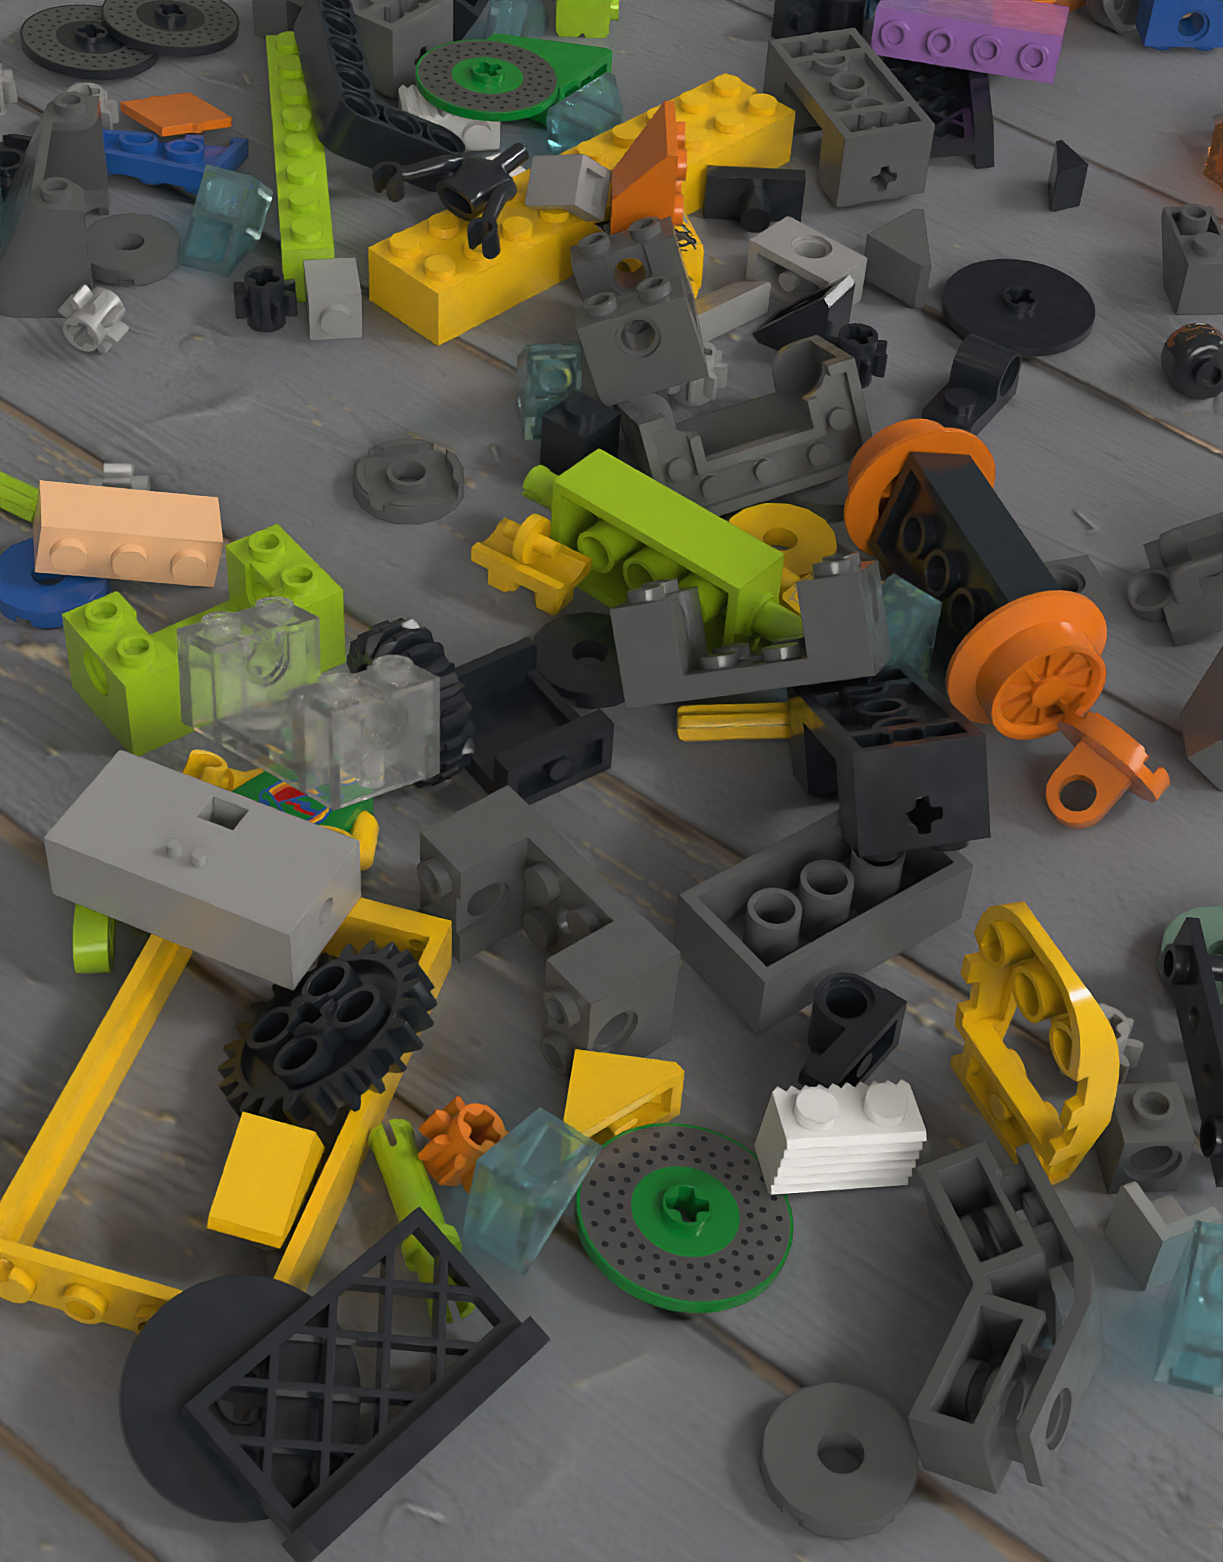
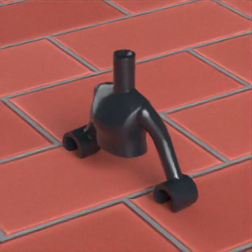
[372,143,529,259]

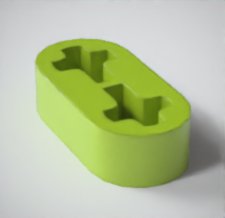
[73,903,118,974]

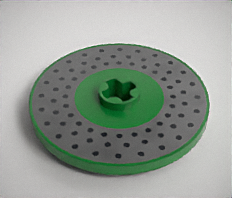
[415,39,559,122]
[574,1123,794,1313]

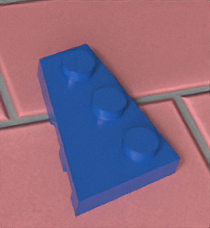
[103,129,249,194]

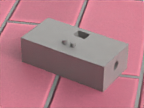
[43,749,361,991]

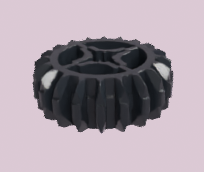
[346,617,476,789]

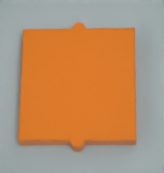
[120,92,232,137]

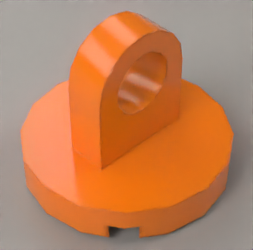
[1045,704,1171,829]

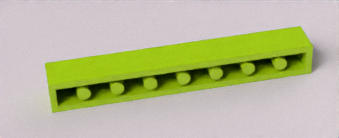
[266,31,335,302]

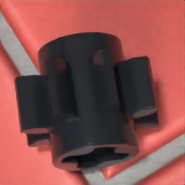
[233,266,297,332]
[826,323,888,389]

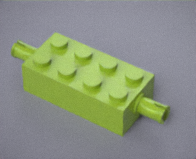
[522,448,804,654]

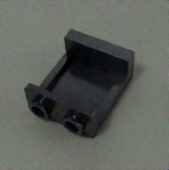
[455,637,614,805]

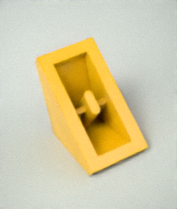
[559,1049,685,1183]
[207,1112,327,1249]

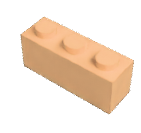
[33,480,223,587]

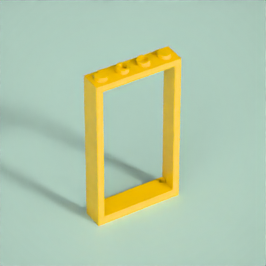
[0,897,452,1335]

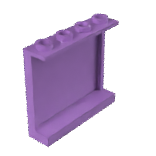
[870,0,1070,84]

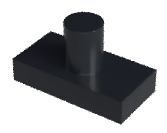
[703,165,806,233]

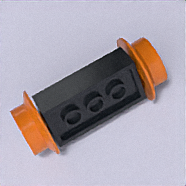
[844,419,1107,740]

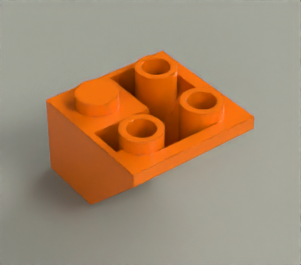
[609,101,687,235]

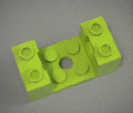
[62,524,346,756]

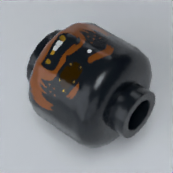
[1161,322,1223,400]

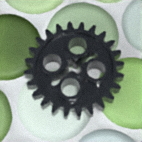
[218,940,437,1130]

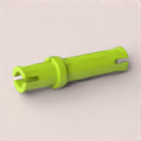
[368,1119,476,1324]

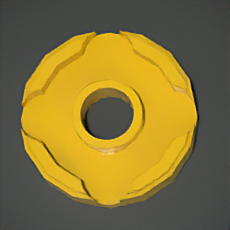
[729,503,837,578]

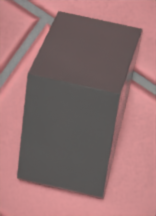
[864,209,931,309]

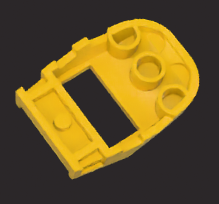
[950,901,1120,1185]

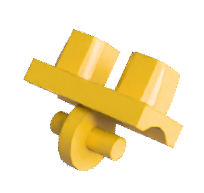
[471,513,592,616]

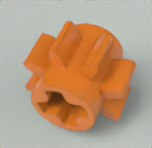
[417,1096,510,1194]

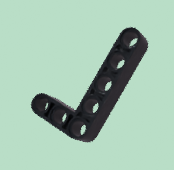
[293,0,465,192]

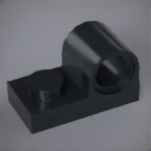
[771,0,867,39]
[921,333,1022,436]
[798,972,907,1089]

